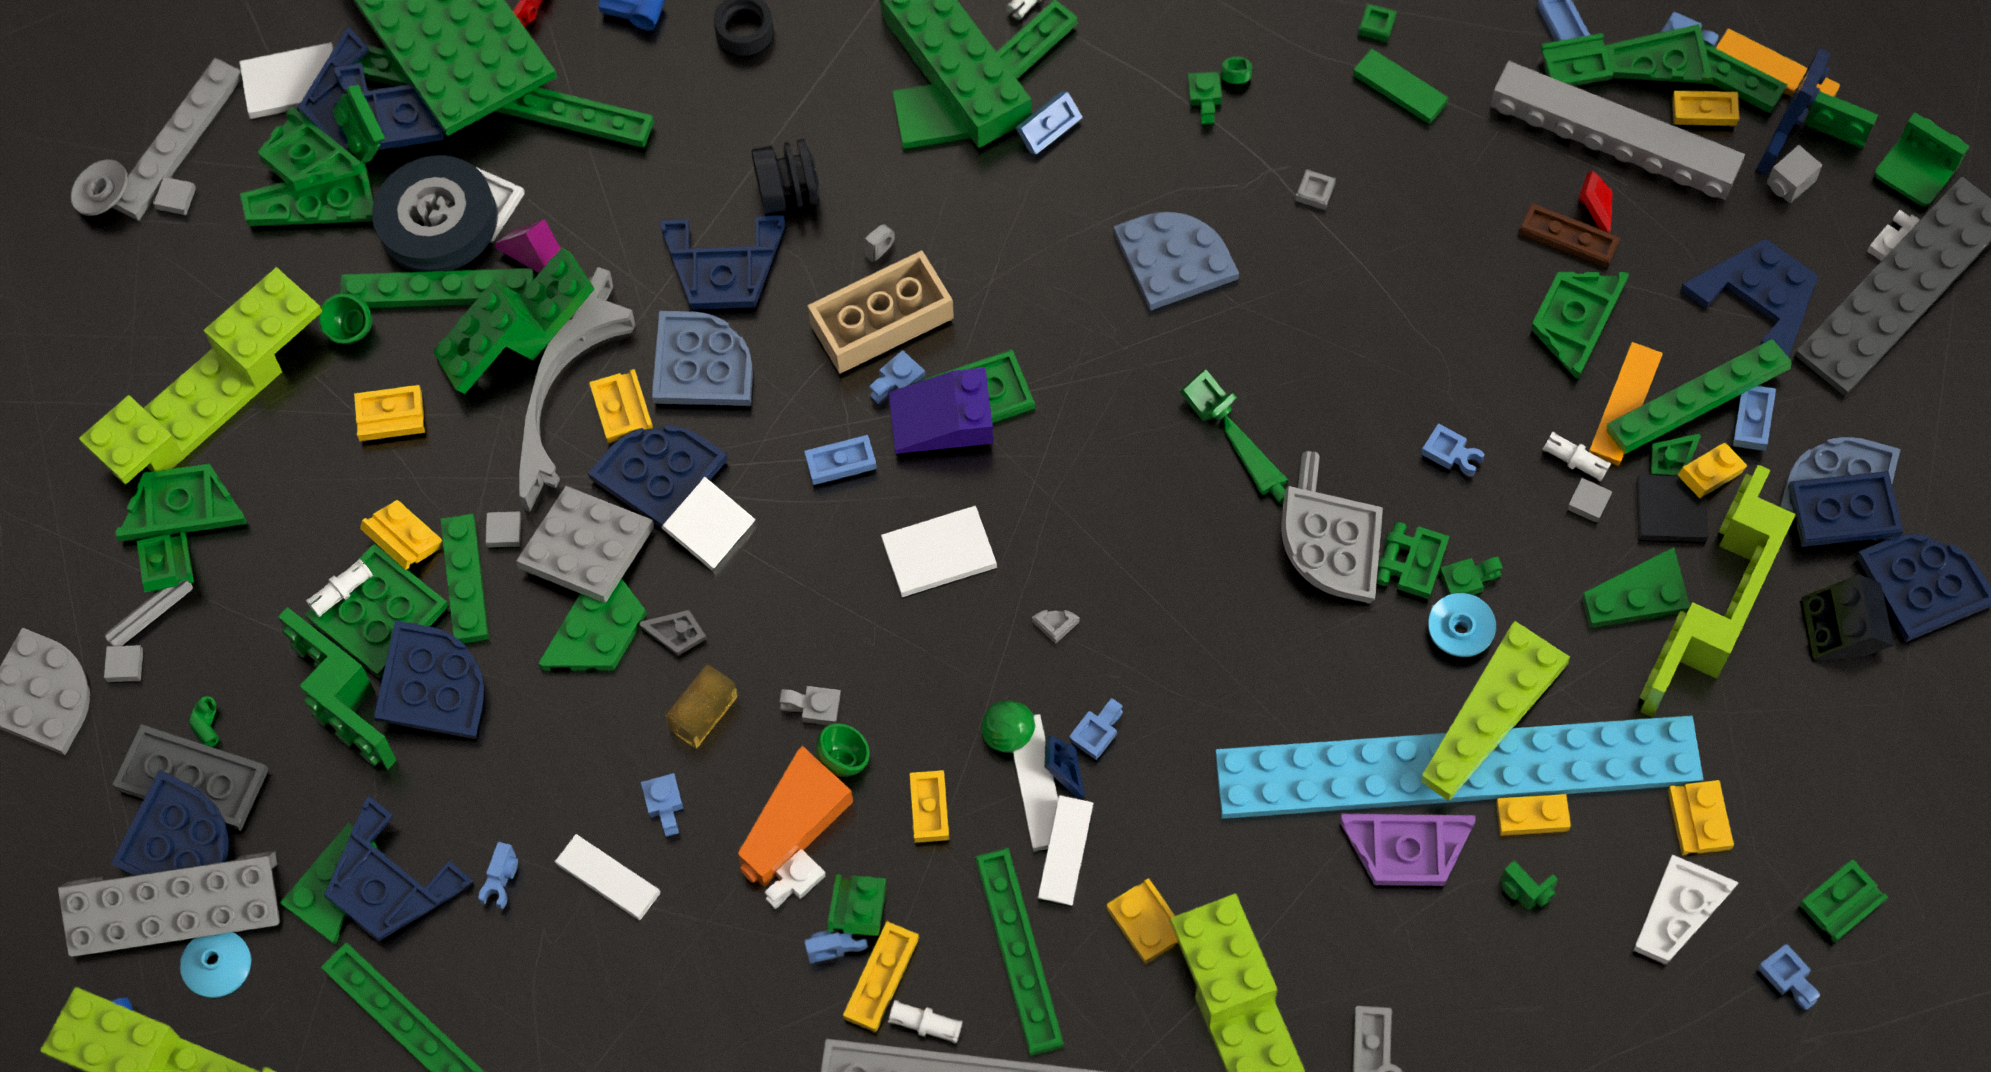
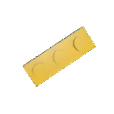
[843,922,919,1033]

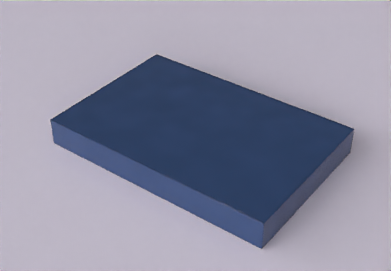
[1788,471,1903,547]

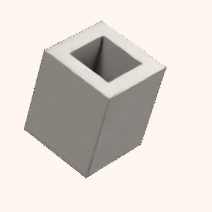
[1767,145,1822,203]

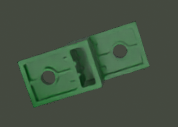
[433,247,595,394]
[278,607,397,770]

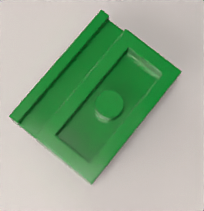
[1540,33,1613,86]
[333,85,385,163]
[1804,91,1878,148]
[137,531,194,593]
[1799,859,1888,943]
[828,874,886,936]

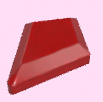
[1579,171,1612,233]

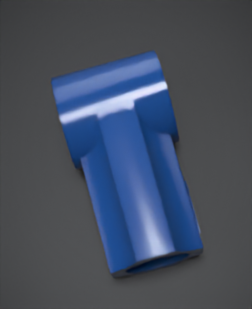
[598,0,665,30]

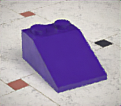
[889,367,993,454]

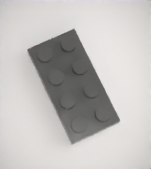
[112,724,269,831]

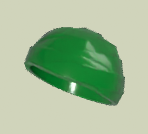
[318,293,372,345]
[981,700,1035,753]
[816,723,869,777]

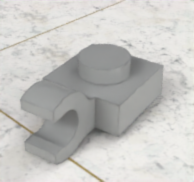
[780,686,841,726]

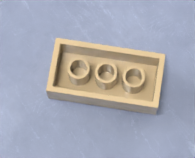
[807,250,954,374]

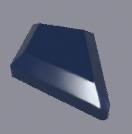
[1044,735,1085,799]

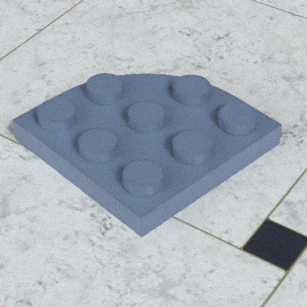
[1113,212,1239,311]
[652,311,753,406]
[1780,437,1901,541]

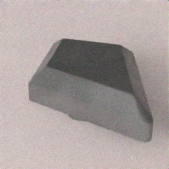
[640,610,707,656]

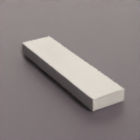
[1012,714,1058,852]

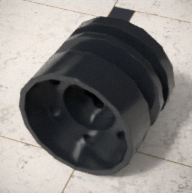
[751,138,819,215]

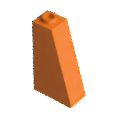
[738,746,853,887]

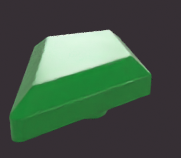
[1651,434,1701,476]

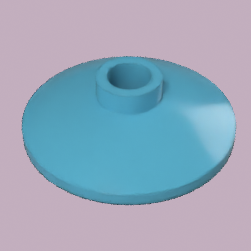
[1428,593,1496,657]
[180,932,251,998]

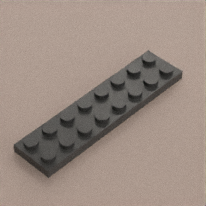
[1794,177,1991,396]

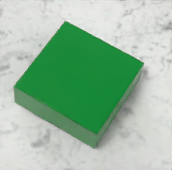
[1358,4,1397,42]

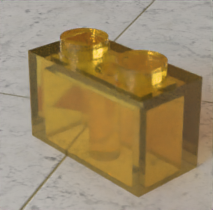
[665,664,738,749]

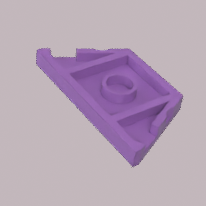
[1340,814,1475,886]

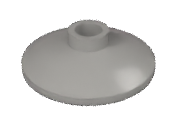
[71,160,128,215]

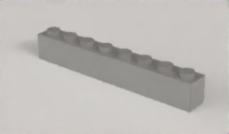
[1490,61,1745,200]

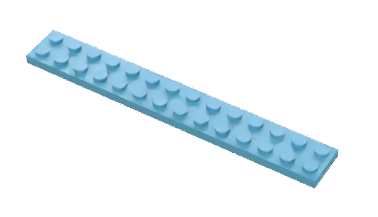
[1215,716,1703,819]

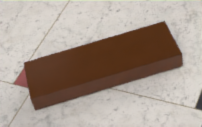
[1518,203,1621,269]

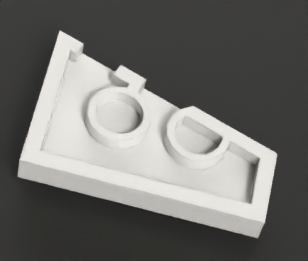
[1634,855,1738,965]

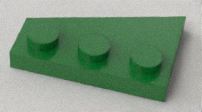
[1606,24,1713,84]
[1582,547,1690,628]
[280,823,377,946]

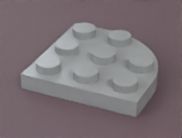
[1281,486,1383,603]
[0,628,90,755]

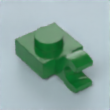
[1187,72,1222,124]
[1439,557,1503,595]

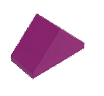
[495,219,561,273]

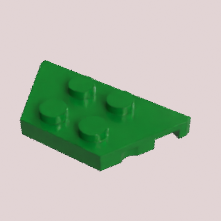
[258,107,364,191]
[1531,272,1629,379]
[115,464,246,542]
[538,578,647,671]

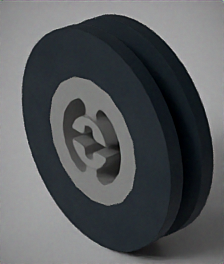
[372,156,498,272]

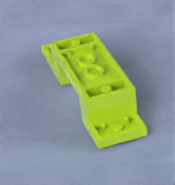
[79,267,322,485]
[1639,465,1795,718]
[1170,894,1305,1072]
[40,987,276,1072]

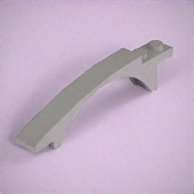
[519,267,635,512]

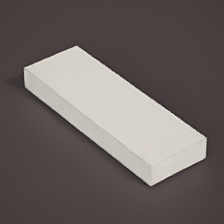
[1038,795,1093,906]
[555,834,660,921]

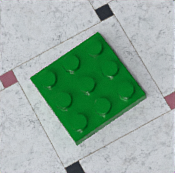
[305,543,449,679]

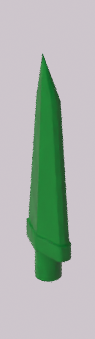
[1224,415,1289,504]

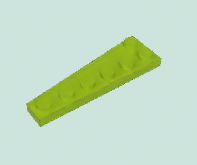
[1421,621,1570,801]

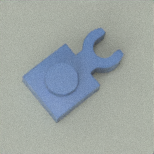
[1421,423,1485,476]

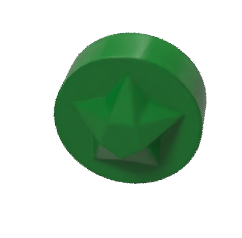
[1221,57,1252,84]

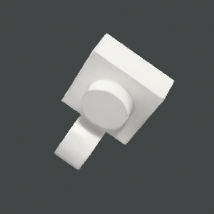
[765,849,825,909]

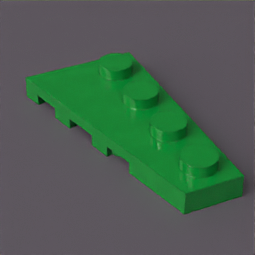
[240,162,374,226]

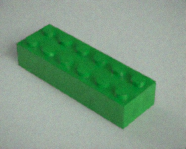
[880,0,1032,148]

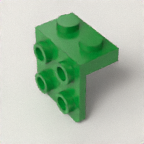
[1874,113,1970,207]

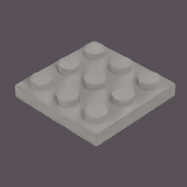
[516,486,654,603]

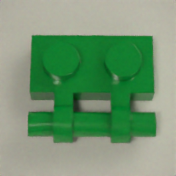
[1376,522,1450,599]

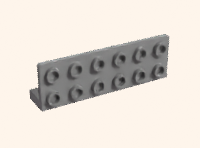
[58,851,280,956]

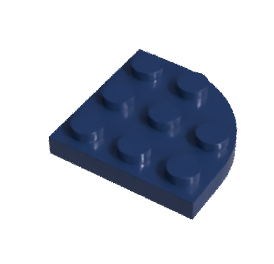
[588,425,728,528]
[1856,534,1991,642]
[374,620,484,739]
[111,770,229,876]

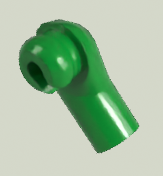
[189,696,220,747]

